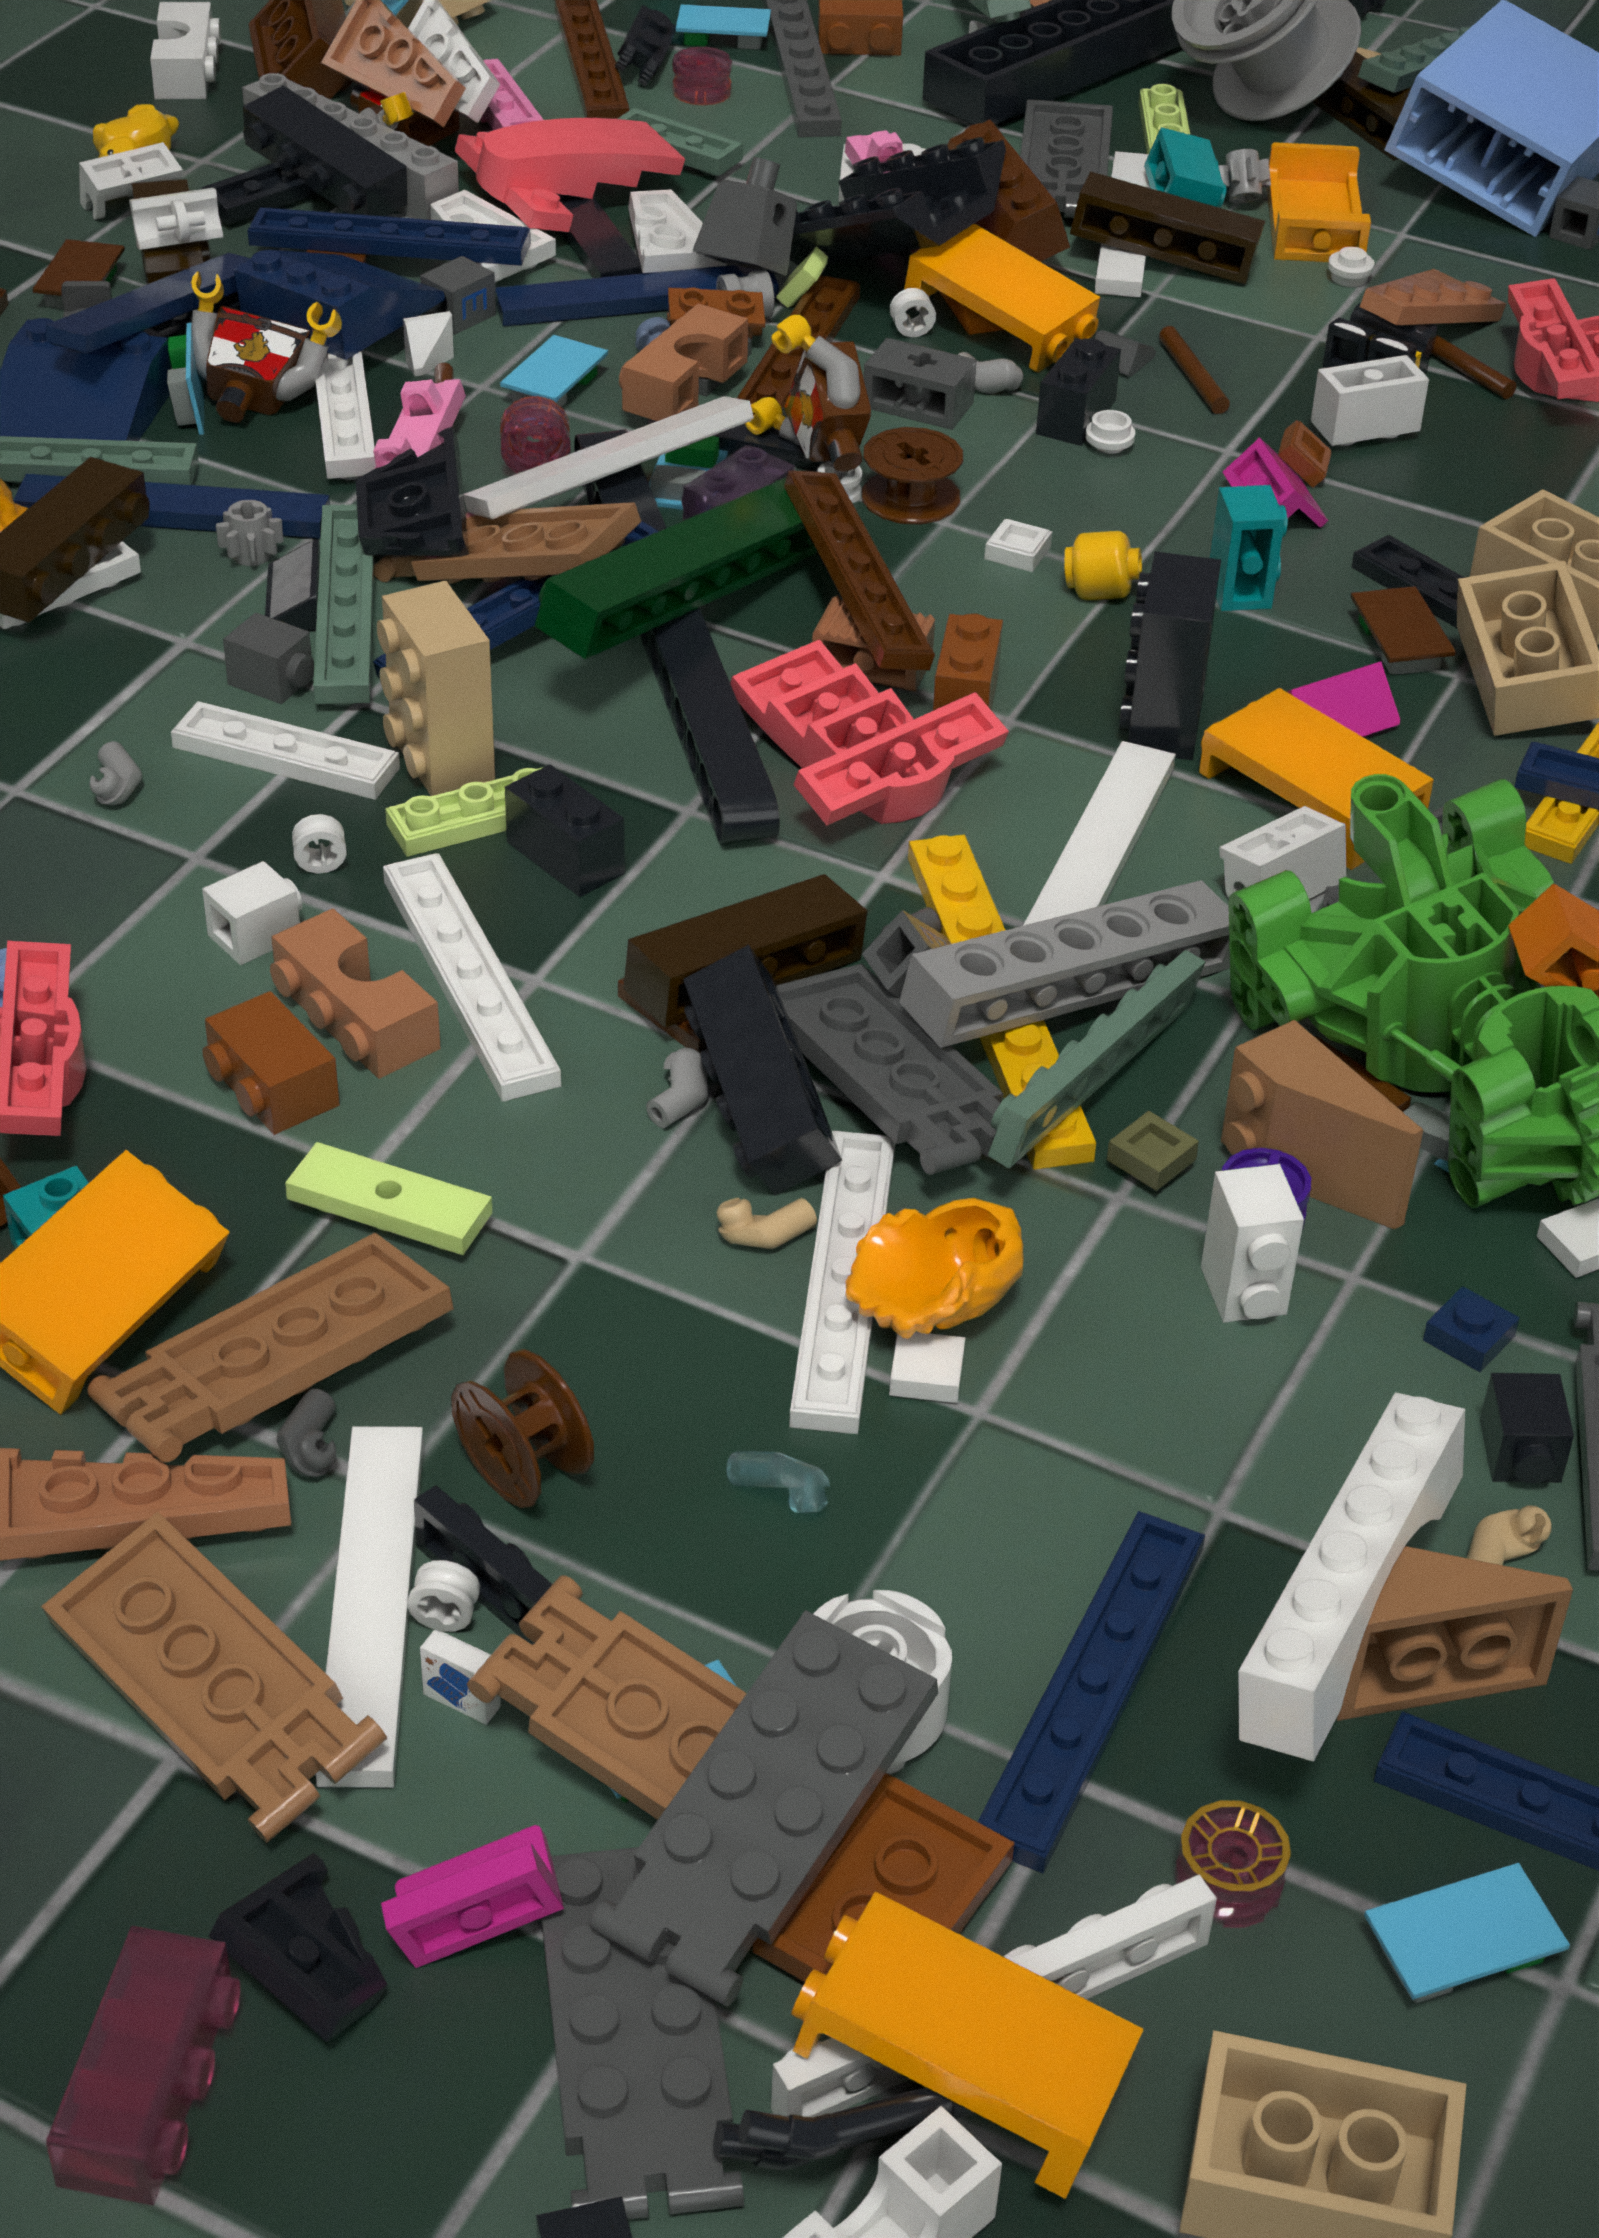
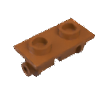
[666,288,765,339]

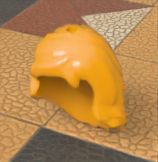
[845,1197,1024,1339]

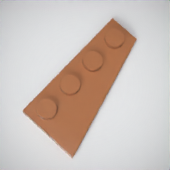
[321,0,466,127]
[1360,269,1506,325]
[0,1448,291,1561]

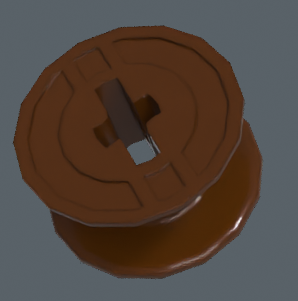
[862,427,963,524]
[451,1349,594,1508]

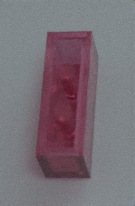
[46,1926,240,2206]

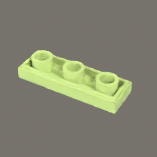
[1139,84,1190,154]
[385,767,543,857]
[285,1142,492,1255]

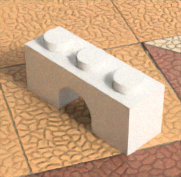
[150,2,221,99]
[782,2106,1002,2238]

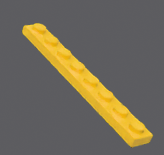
[908,834,1096,1170]

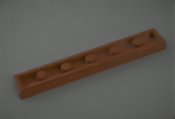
[555,0,629,119]
[737,275,860,417]
[784,470,935,671]

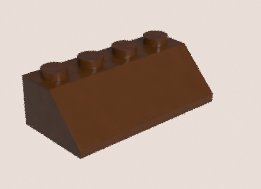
[249,0,353,99]
[947,120,1070,262]

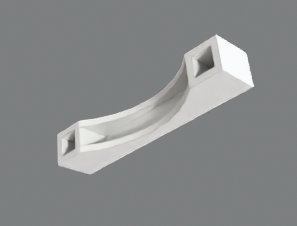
[1238,1392,1465,1762]

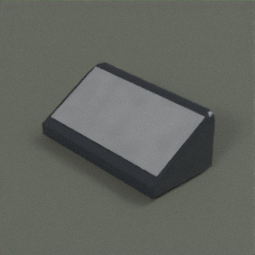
[265,540,320,631]

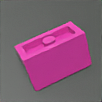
[1222,437,1328,528]
[1287,661,1400,737]
[381,1825,564,1968]

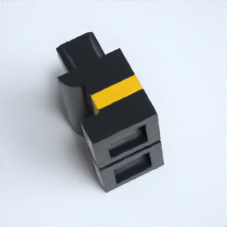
[1322,303,1437,374]

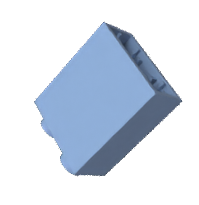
[1385,0,1599,238]

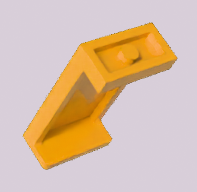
[1267,142,1371,262]
[904,224,1101,373]
[1199,688,1434,870]
[0,1150,230,1415]
[791,1891,1144,2199]

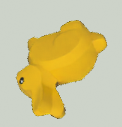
[93,104,179,158]

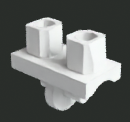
[129,188,223,250]

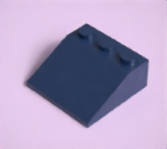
[233,250,445,360]
[0,318,171,441]

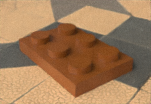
[753,1773,1015,1982]

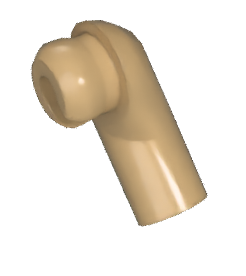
[717,1198,817,1249]
[1467,1505,1552,1565]

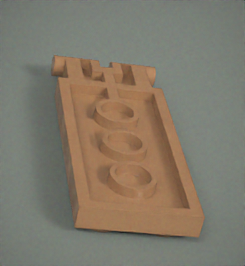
[374,502,641,584]
[88,1233,454,1462]
[41,1512,387,1843]
[467,1575,747,1820]

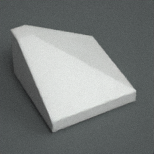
[403,311,454,377]

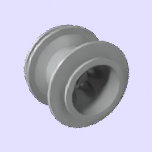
[1172,0,1361,121]

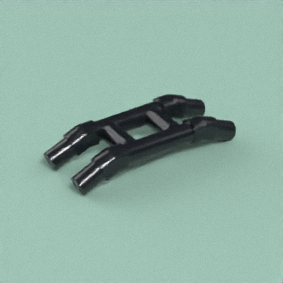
[713,2087,975,2170]

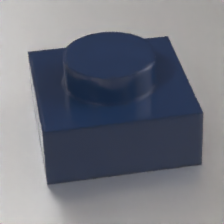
[1423,1286,1520,1372]

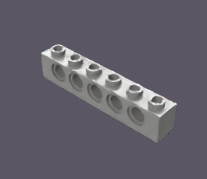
[242,73,459,220]
[899,880,1230,1048]

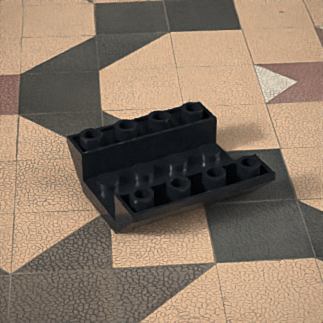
[789,137,1006,265]

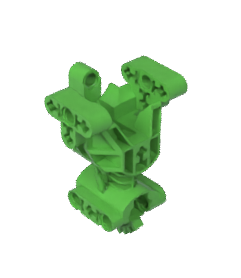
[1228,774,1599,1208]

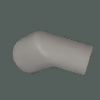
[957,352,1023,394]
[89,741,142,806]
[646,1047,708,1128]

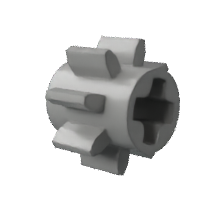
[1218,149,1271,204]
[216,500,283,566]

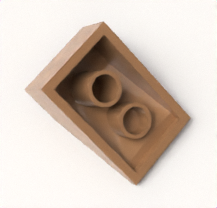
[1221,1020,1423,1229]
[1336,1546,1573,1721]

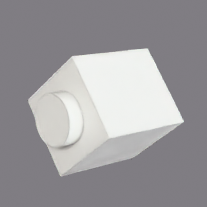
[202,861,302,965]

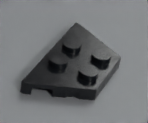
[356,427,469,556]

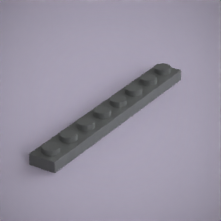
[762,0,842,137]

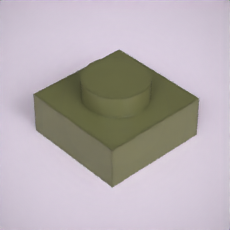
[1107,1111,1199,1191]

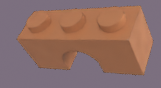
[619,303,748,421]
[270,908,440,1079]

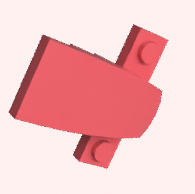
[455,118,685,232]
[1508,278,1599,402]
[730,639,1009,825]
[0,941,87,1136]

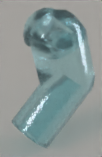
[726,1451,830,1513]

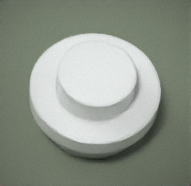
[1328,247,1375,287]
[1086,410,1135,454]

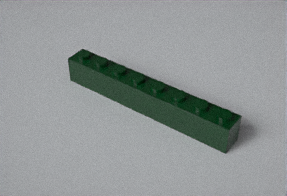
[534,477,818,660]

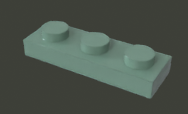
[618,108,743,176]

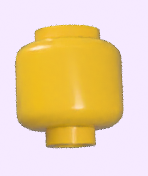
[1064,531,1142,600]

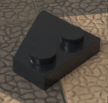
[209,1853,387,2042]

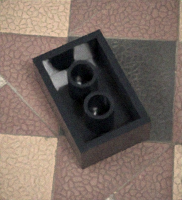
[1119,551,1221,760]

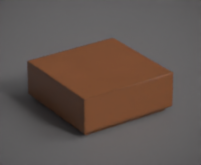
[1278,420,1332,488]

